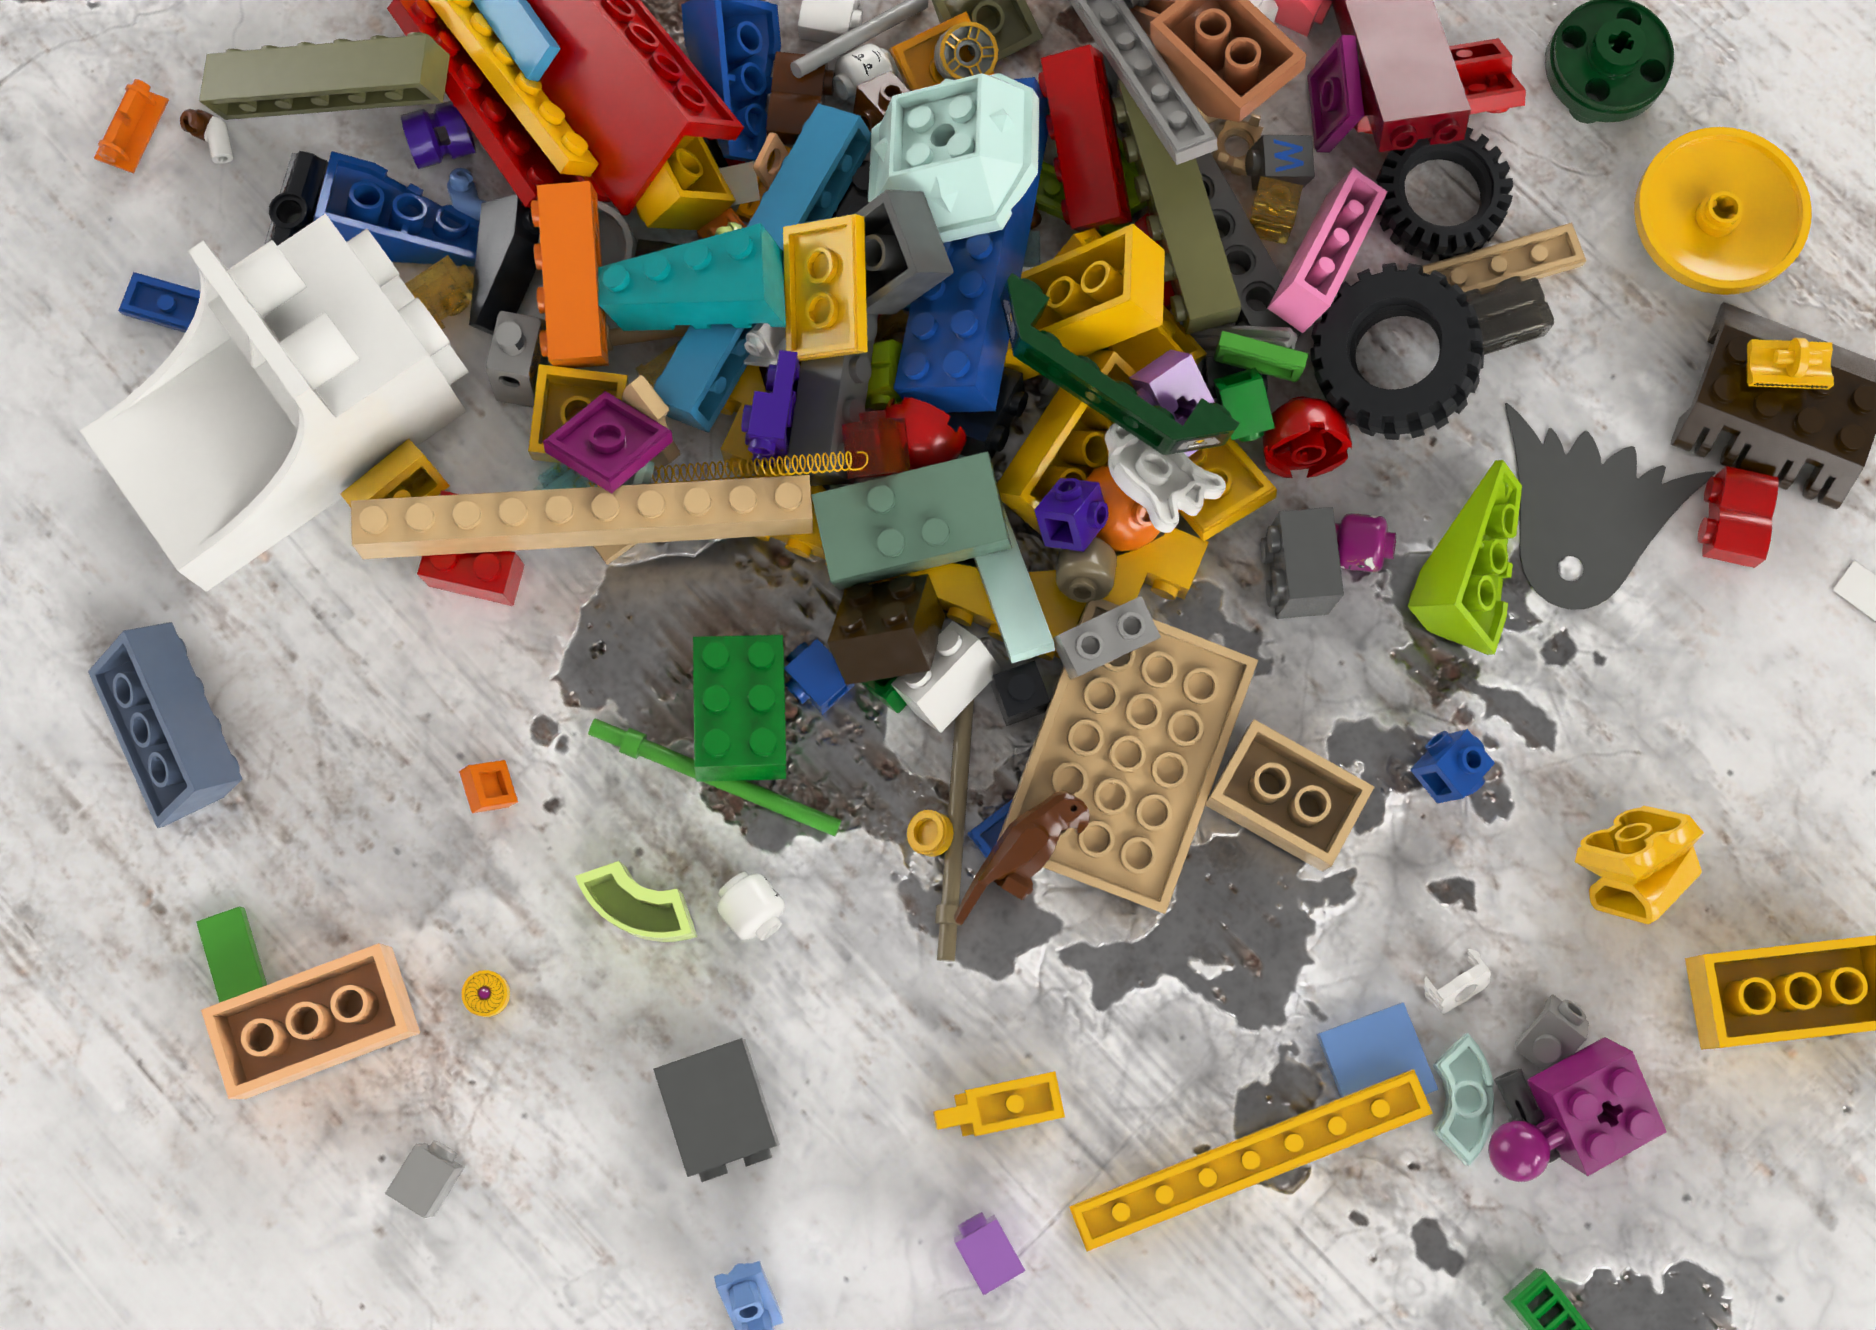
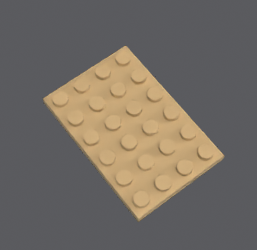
[997,599,1258,914]

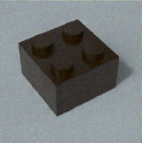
[827,574,945,685]

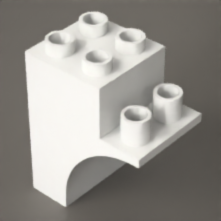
[80,214,469,592]

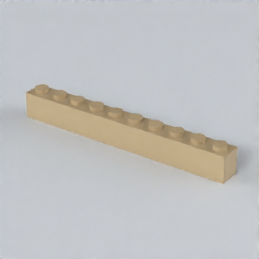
[351,475,813,559]

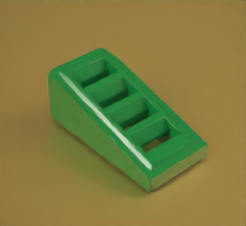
[1502,1268,1592,1330]

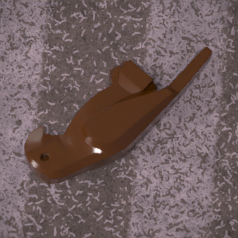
[954,790,1090,925]

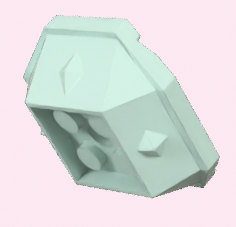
[868,73,1039,243]

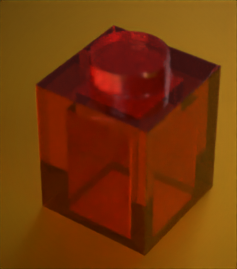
[842,410,911,479]

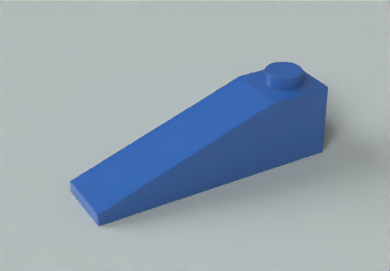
[681,0,781,162]
[314,151,480,267]

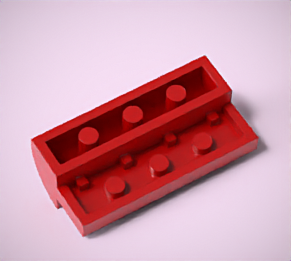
[1353,38,1526,134]

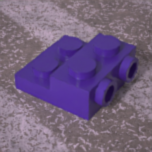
[741,350,800,468]

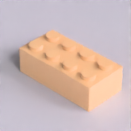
[201,943,420,1099]

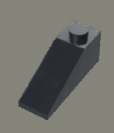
[469,194,540,335]

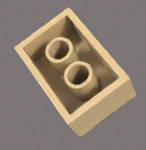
[1205,719,1374,872]

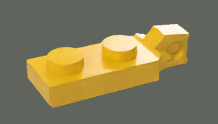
[933,1071,1065,1136]

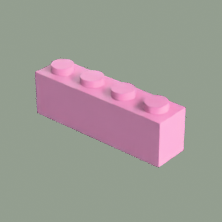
[1267,167,1387,333]

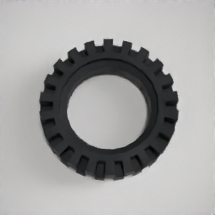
[1376,127,1513,261]

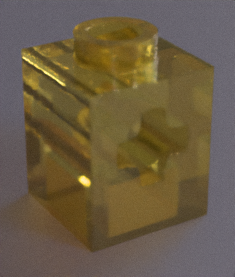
[1248,176,1303,245]

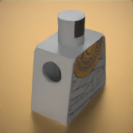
[486,311,550,407]

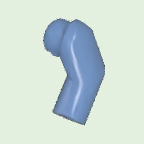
[447,168,487,221]

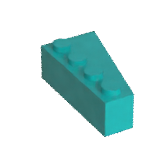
[598,223,786,331]

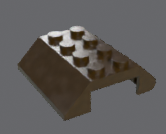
[1671,302,1876,509]

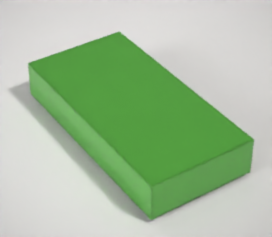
[1213,331,1309,382]
[196,906,267,1003]

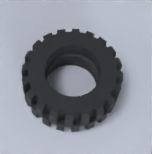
[1310,263,1484,440]

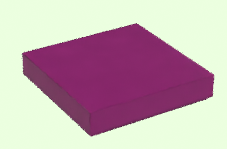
[1307,35,1364,153]
[543,391,673,494]

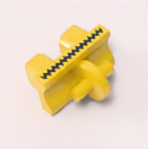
[1746,338,1834,390]

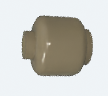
[1056,537,1117,603]

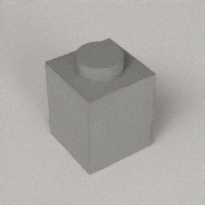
[385,1140,465,1218]

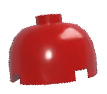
[1263,396,1352,478]
[875,397,967,475]

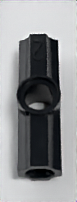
[264,151,329,246]

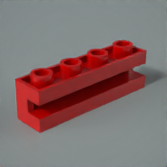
[1038,44,1132,232]

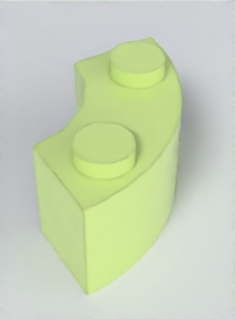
[575,861,697,942]

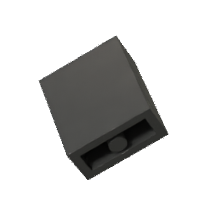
[653,1038,780,1182]

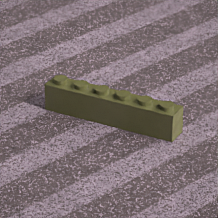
[199,32,450,120]
[1111,80,1241,335]

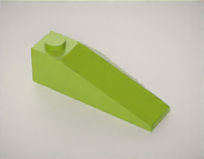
[1408,460,1522,655]

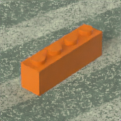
[531,181,609,368]

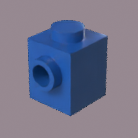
[784,638,855,715]

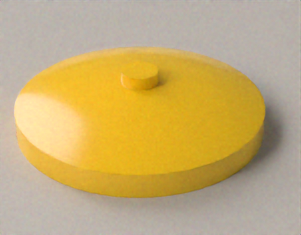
[1634,127,1812,295]

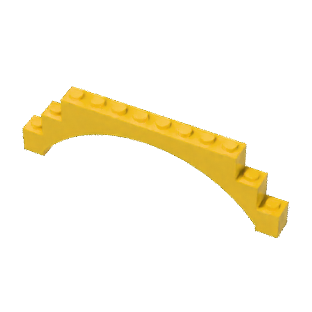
[720,365,1209,661]

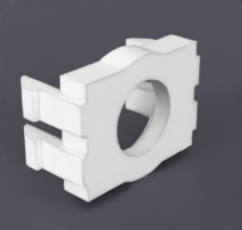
[1425,949,1491,1015]

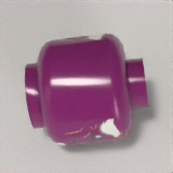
[1335,513,1396,573]

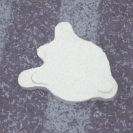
[1104,423,1226,533]

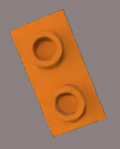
[94,79,169,174]

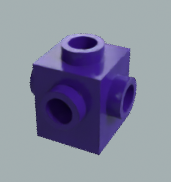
[1034,478,1108,552]

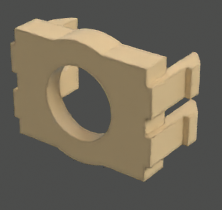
[1213,114,1264,176]

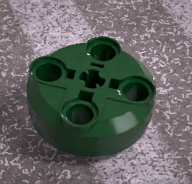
[1545,0,1674,124]

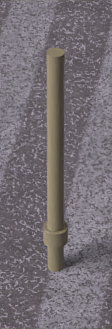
[935,699,974,962]

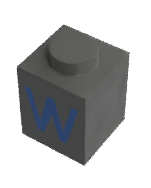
[1245,135,1315,191]

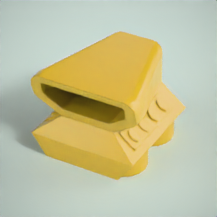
[1575,806,1704,924]

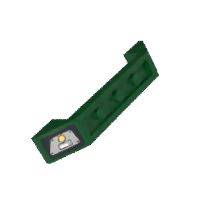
[1000,273,1240,455]

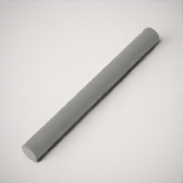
[790,0,928,78]

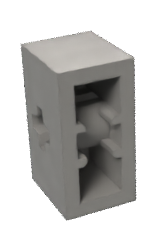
[1053,596,1161,680]

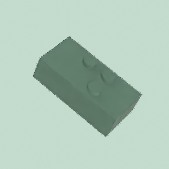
[811,452,1012,590]

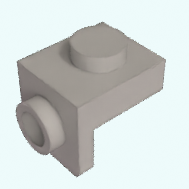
[1514,995,1589,1071]

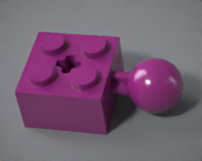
[1488,1037,1667,1182]

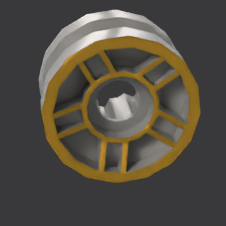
[934,21,998,80]

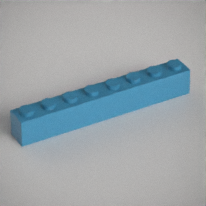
[653,103,871,433]

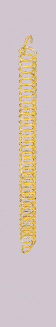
[572,451,869,488]

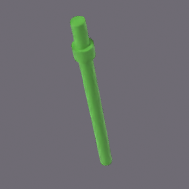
[588,718,842,837]

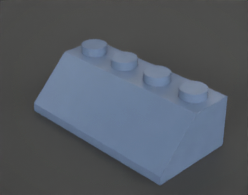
[88,622,243,828]

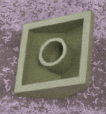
[932,0,1043,62]

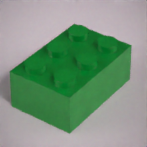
[693,635,786,782]

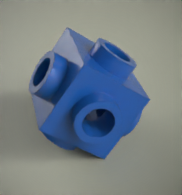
[1410,729,1495,804]

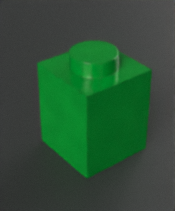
[1213,368,1275,442]

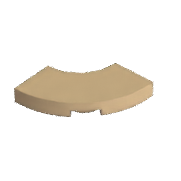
[622,375,681,471]

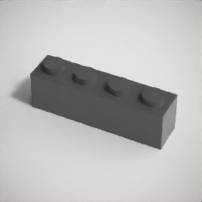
[785,314,878,486]

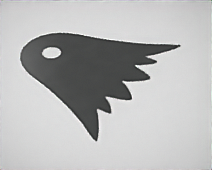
[1505,403,1716,610]

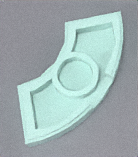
[1433,1033,1494,1166]

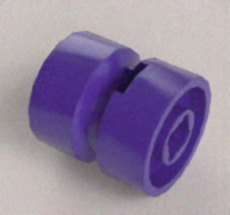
[401,101,477,169]

